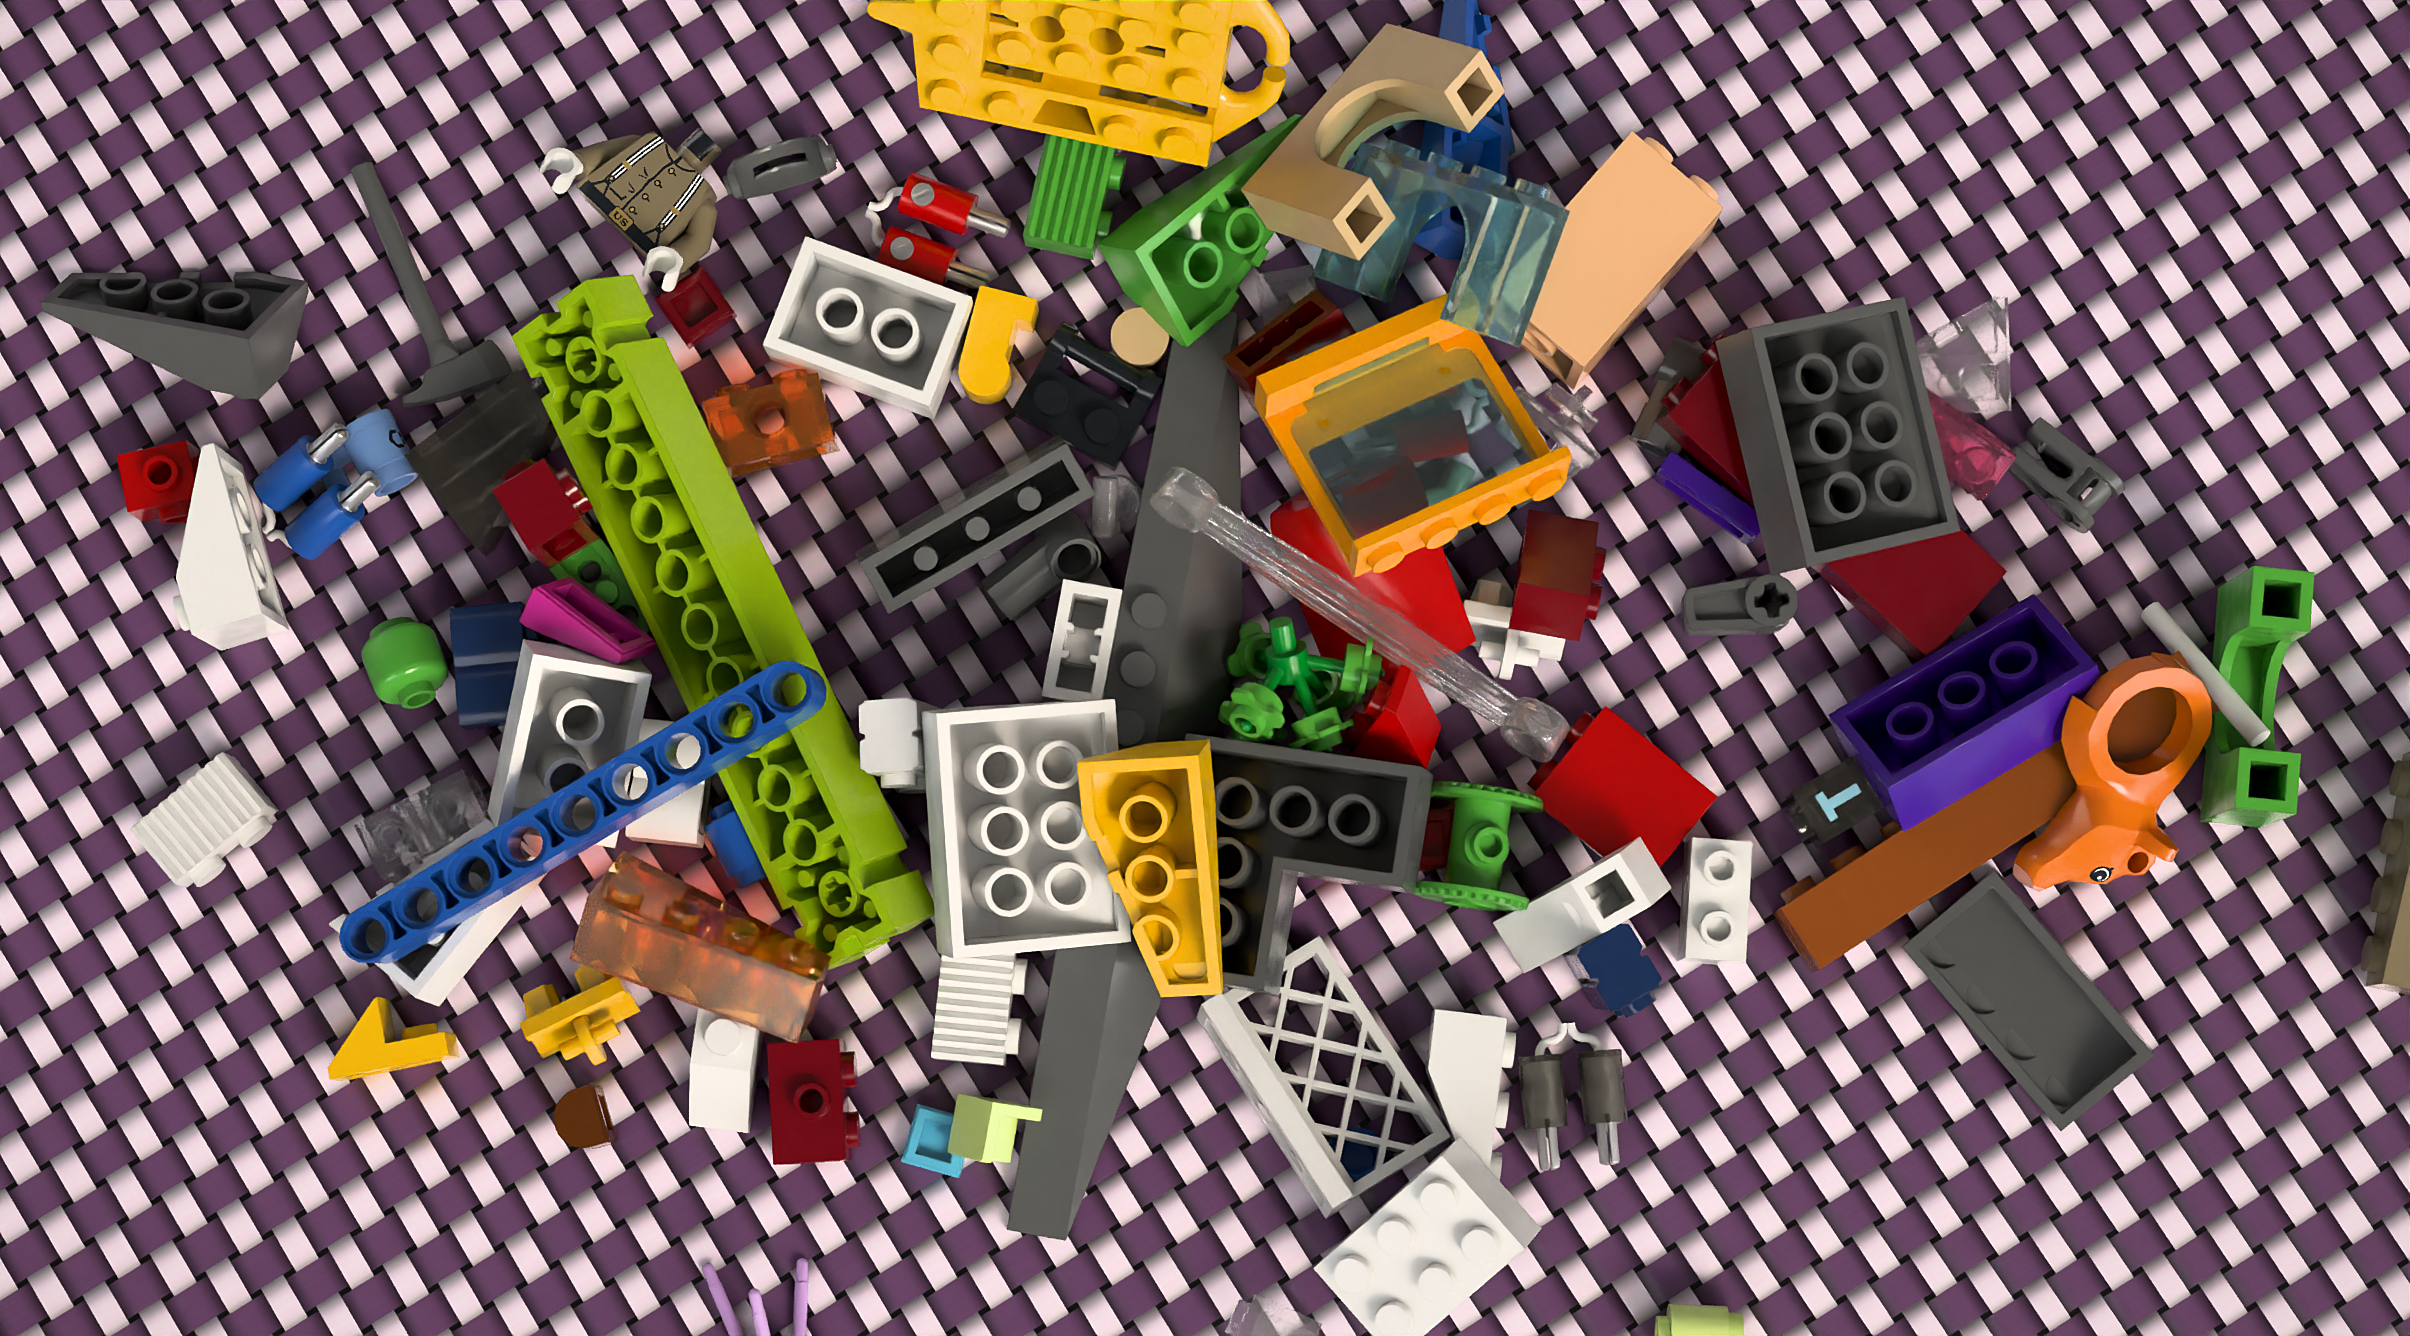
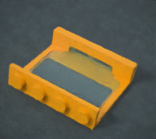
[1254,284,1572,578]

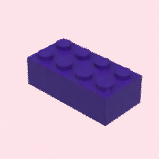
[1829,594,2100,832]

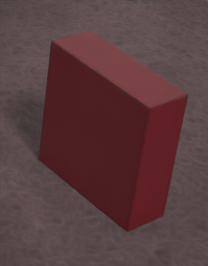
[654,266,737,349]

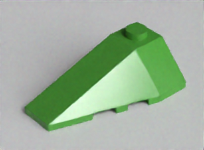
[1097,114,1303,347]

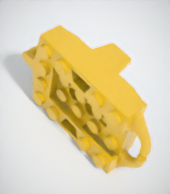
[867,0,1290,167]

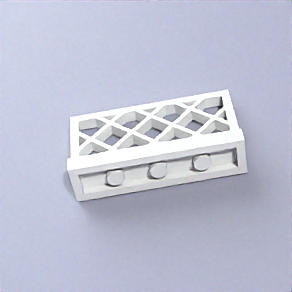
[1196,936,1451,1219]

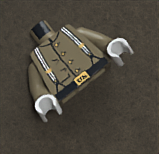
[538,128,722,292]

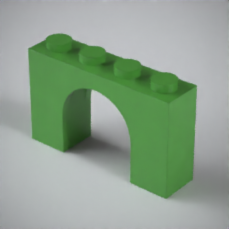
[2200,566,2315,828]

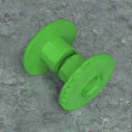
[1414,781,1543,912]

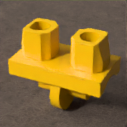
[520,958,640,1066]

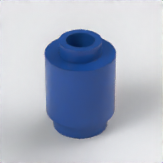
[703,800,767,889]

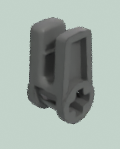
[2001,417,2125,534]
[1681,574,1798,637]

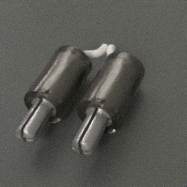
[1517,1023,1628,1171]

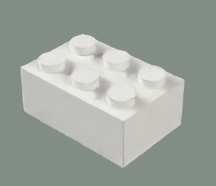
[763,236,974,420]
[487,639,652,848]
[1313,1137,1542,1336]

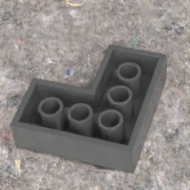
[1146,733,1434,996]

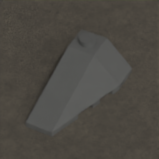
[41,272,309,400]

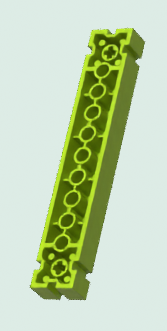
[511,274,935,975]

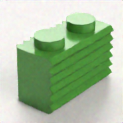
[1023,134,1127,260]

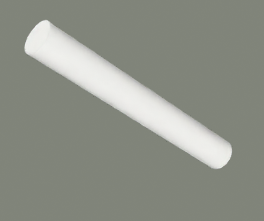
[2140,602,2270,747]

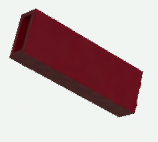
[1655,329,2007,661]

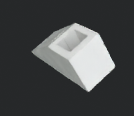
[1493,837,1671,973]
[1425,1009,1516,1181]

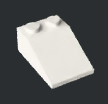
[173,443,289,651]

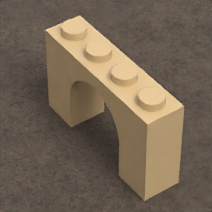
[1241,23,1505,261]

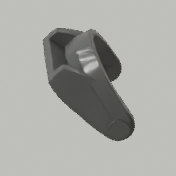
[723,134,838,199]

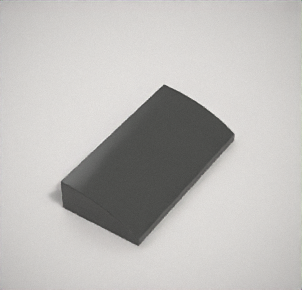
[1902,867,2154,1131]

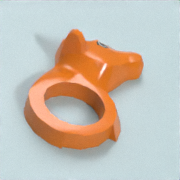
[2013,652,2212,892]

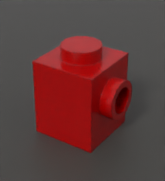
[117,440,201,524]

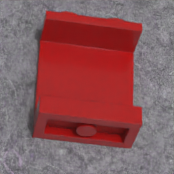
[1527,706,1718,868]

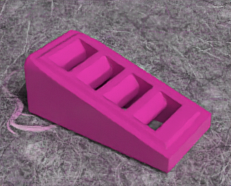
[519,576,657,665]

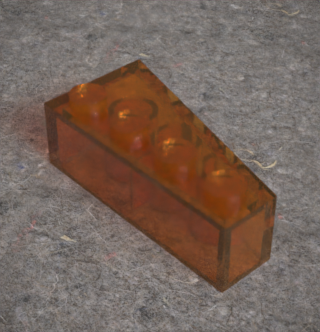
[569,851,832,1043]

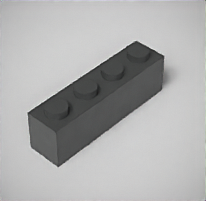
[855,434,1096,614]

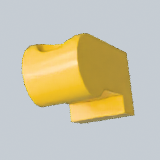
[958,285,1039,405]

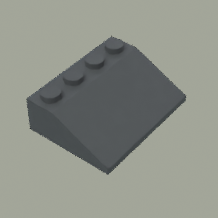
[1715,297,1960,576]

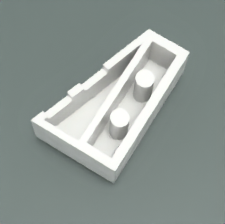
[329,819,548,1006]

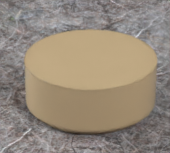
[1111,307,1169,369]

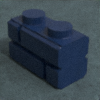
[1562,923,1662,1018]

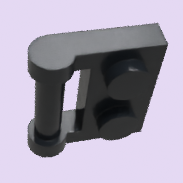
[1012,321,1165,471]

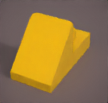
[328,997,460,1081]

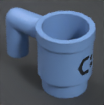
[321,409,418,497]

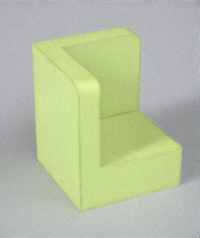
[947,1093,1043,1163]

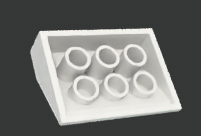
[921,699,1131,959]

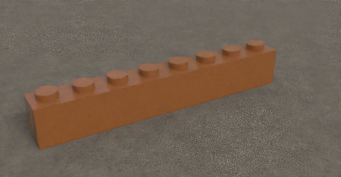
[1773,651,2219,973]

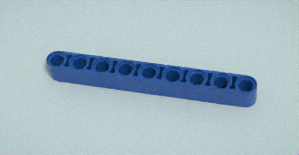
[339,661,827,964]

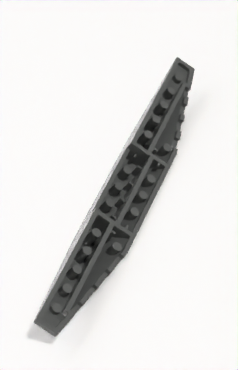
[1007,312,1243,1241]

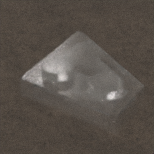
[1915,296,2011,415]

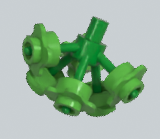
[1218,616,1385,754]

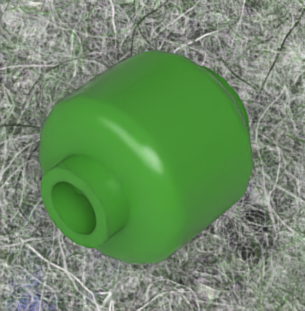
[361,617,448,709]

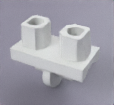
[1463,579,1566,680]

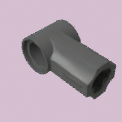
[1629,335,1706,459]
[981,511,1101,622]

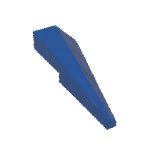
[1406,0,1533,263]

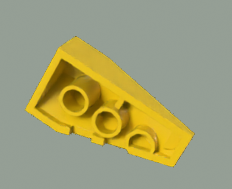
[1077,739,1223,997]

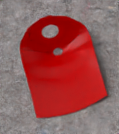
[1270,458,1477,683]

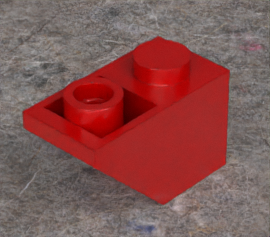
[1341,664,1442,770]

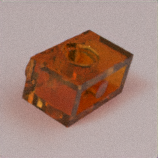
[703,369,840,478]

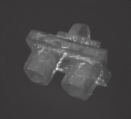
[1494,382,1602,484]

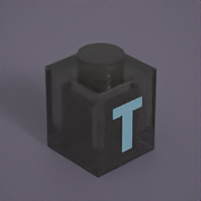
[1784,756,1885,848]

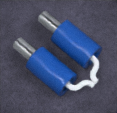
[254,423,381,560]

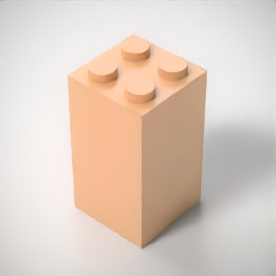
[1485,131,1723,391]

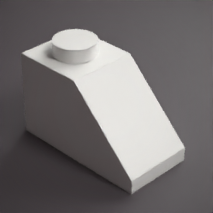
[689,1003,767,1133]

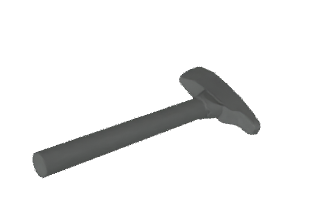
[351,162,512,408]

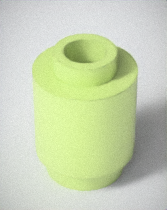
[1654,1304,1744,1336]

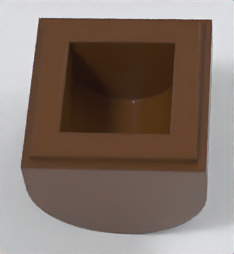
[554,1084,617,1149]

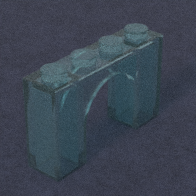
[1312,139,1570,348]

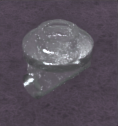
[1091,474,1143,538]

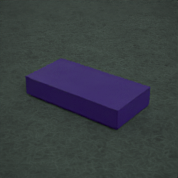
[1654,451,1760,545]

